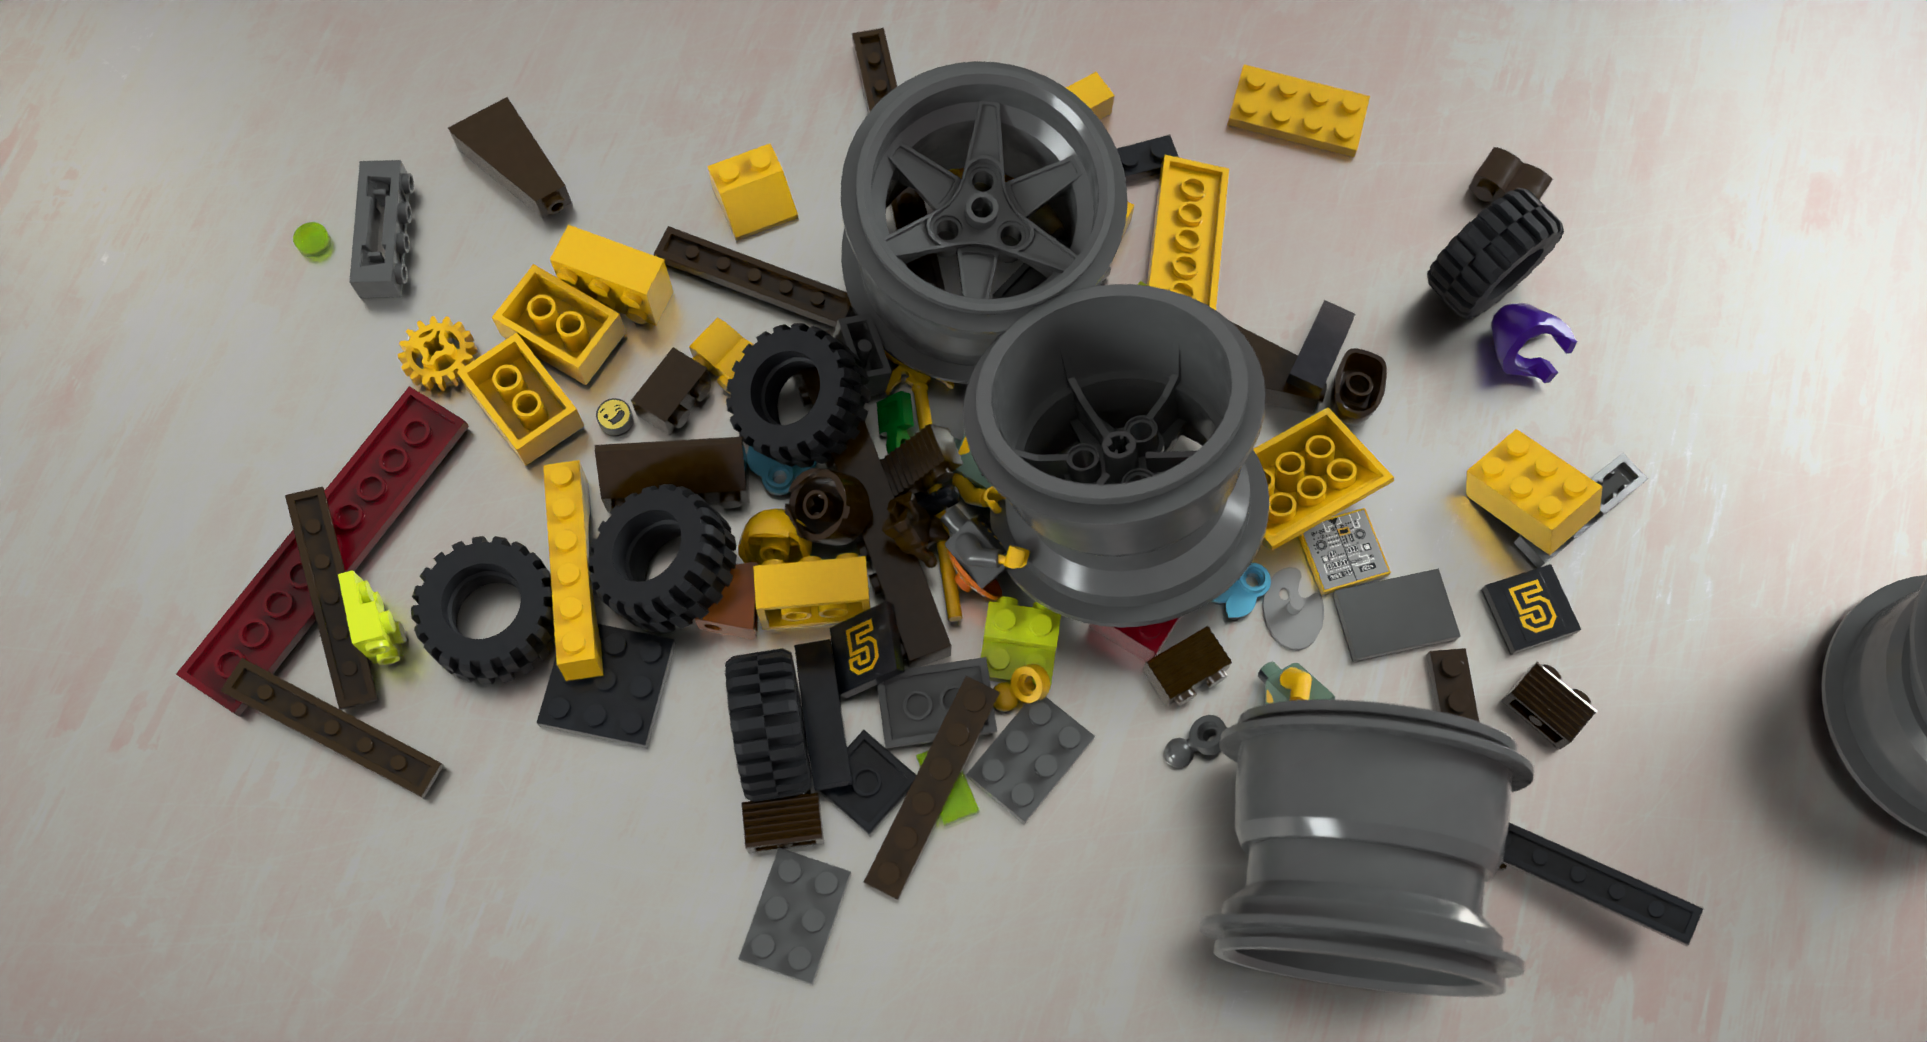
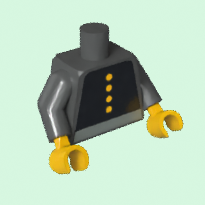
[940,505,1030,589]

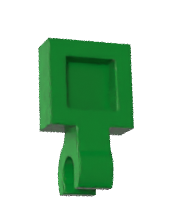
[876,391,914,454]

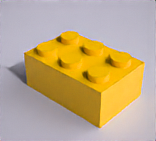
[550,225,674,326]
[492,264,626,385]
[457,332,585,466]
[1466,429,1603,555]
[753,553,870,630]

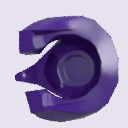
[1491,303,1578,383]

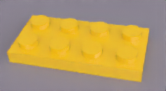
[1227,64,1370,157]

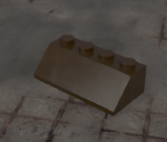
[595,437,750,511]

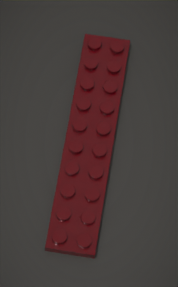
[176,386,469,717]

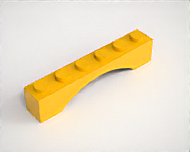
[543,460,603,681]

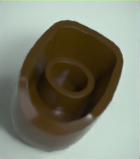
[1330,348,1387,426]

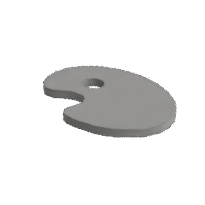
[1262,567,1324,651]

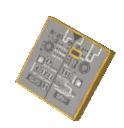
[1298,508,1391,596]

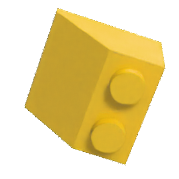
[707,143,798,241]

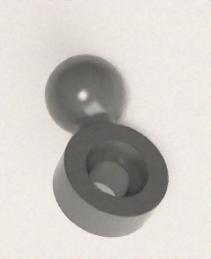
[1164,715,1227,768]

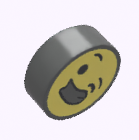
[596,398,633,435]

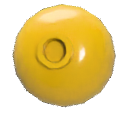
[738,508,812,565]

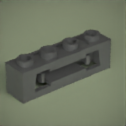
[349,160,414,298]

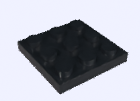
[536,624,676,749]

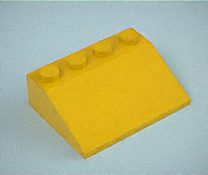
[1253,407,1394,551]

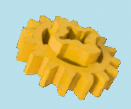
[397,316,478,391]

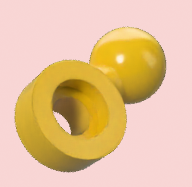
[993,664,1050,712]

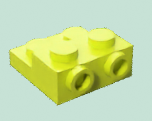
[338,570,406,665]
[981,596,1061,688]

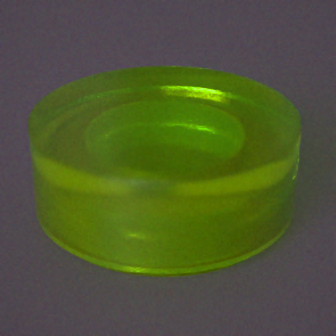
[293,222,331,258]

